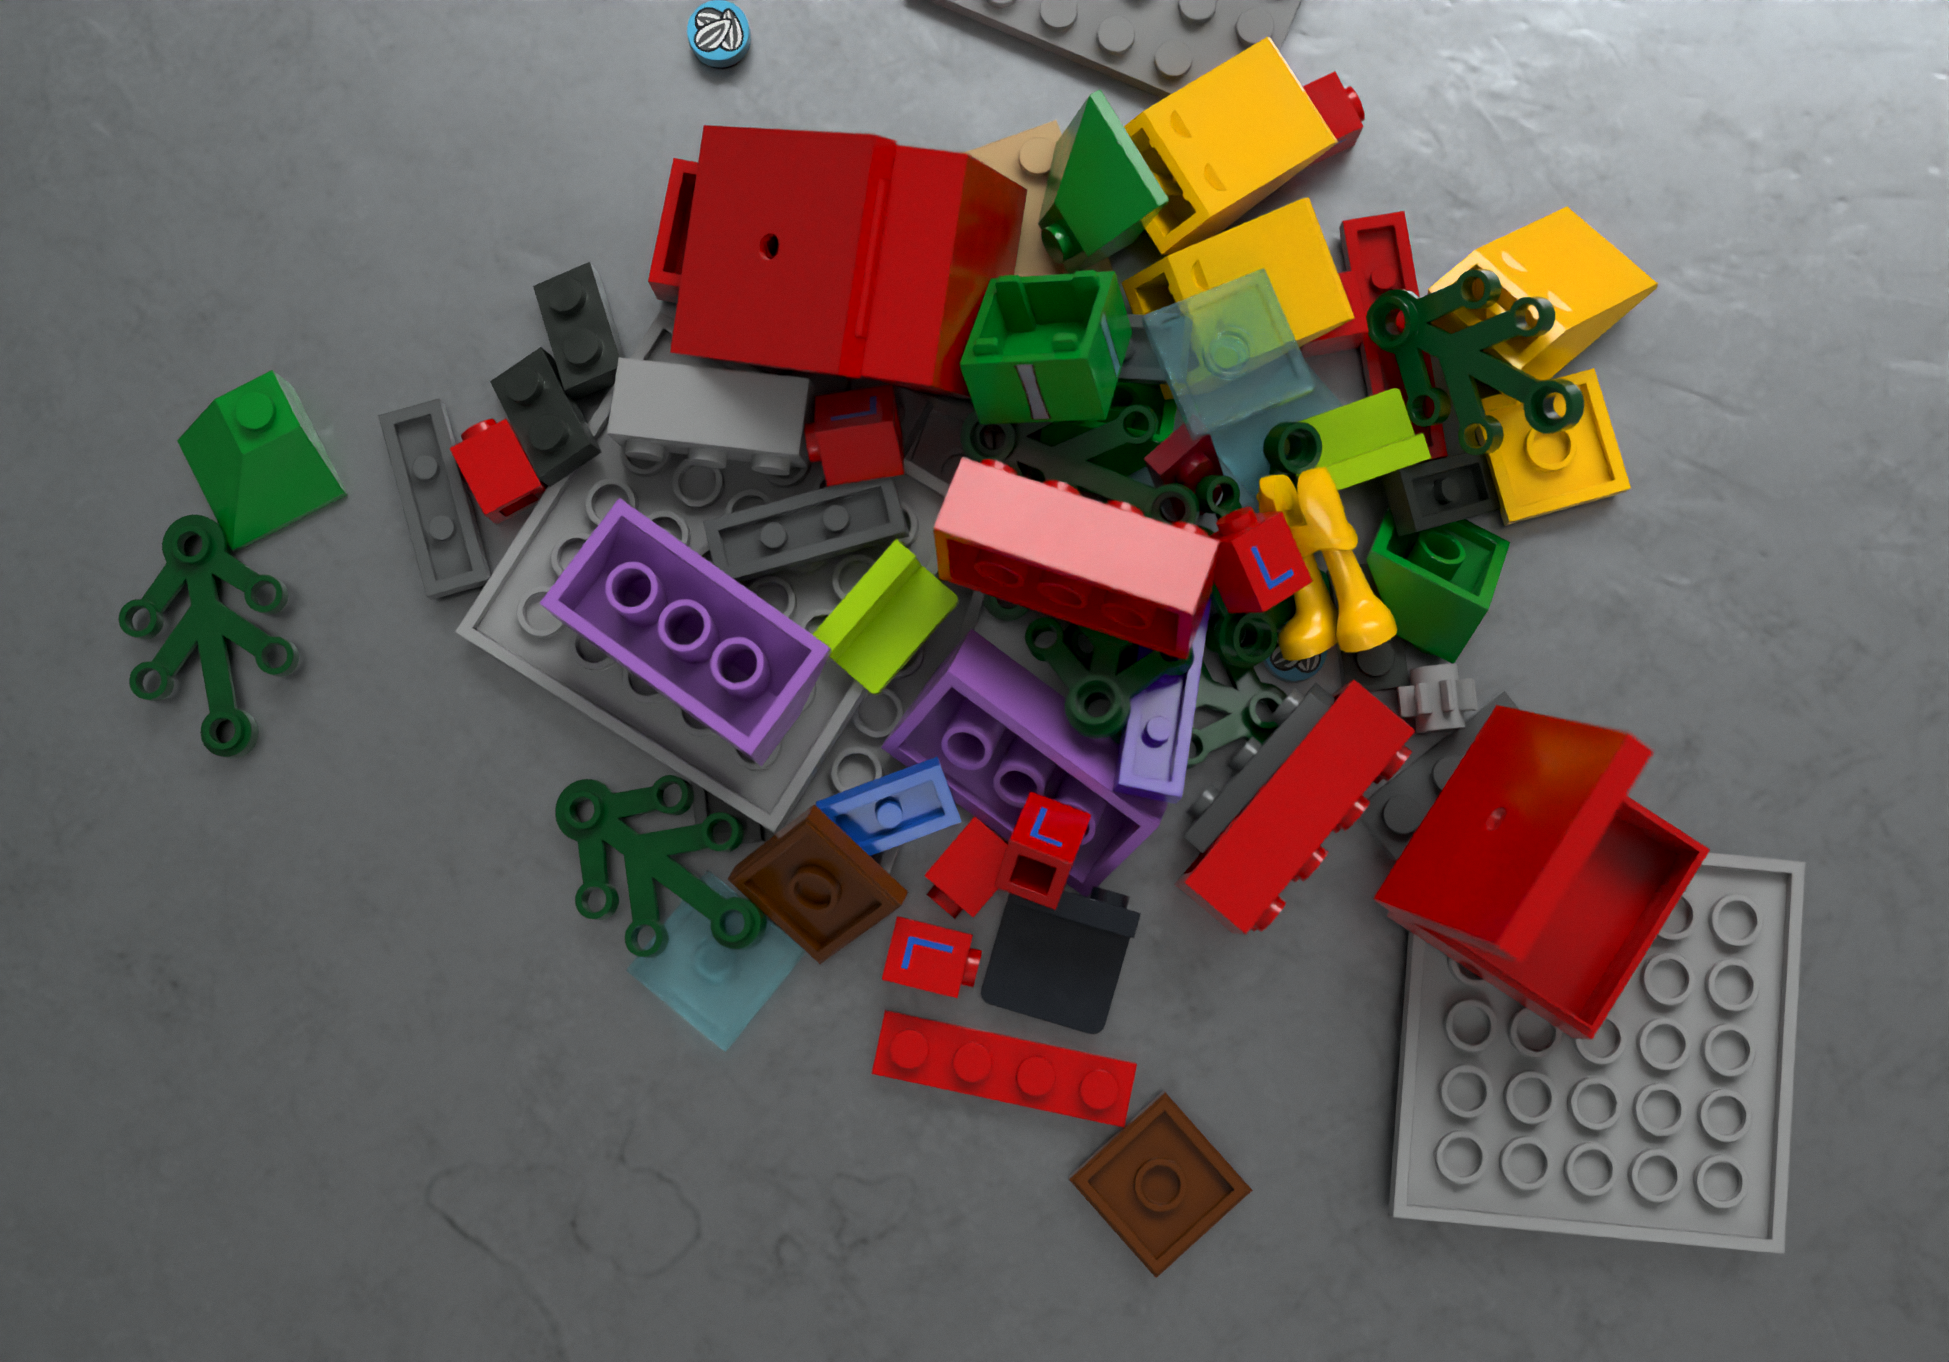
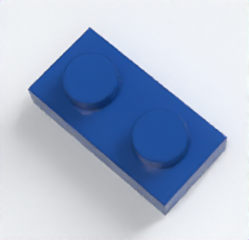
[816,756,962,856]

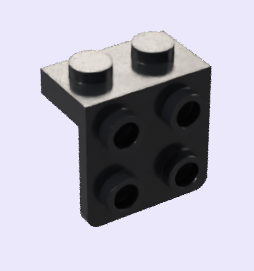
[981,882,1141,1034]

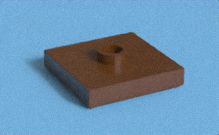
[727,804,908,964]
[1068,1091,1252,1278]

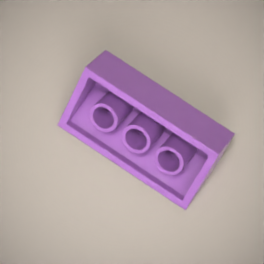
[540,498,832,767]
[881,628,1168,897]

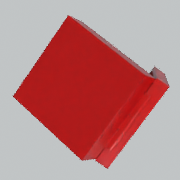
[670,125,1027,400]
[1373,705,1710,1040]

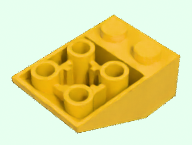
[1124,37,1338,255]
[1121,198,1355,400]
[1428,206,1658,407]

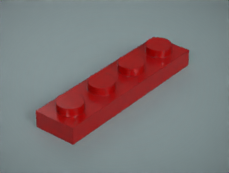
[1339,211,1448,466]
[871,1009,1137,1128]

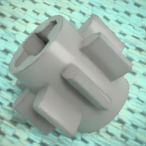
[1397,664,1478,734]

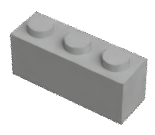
[607,357,819,476]

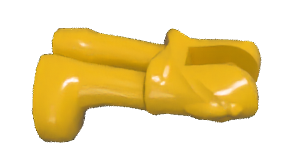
[1256,467,1397,661]

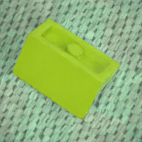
[1284,388,1431,491]
[812,539,959,695]

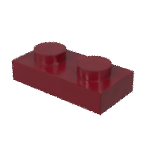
[1144,416,1224,521]

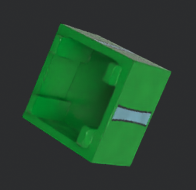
[959,270,1132,425]

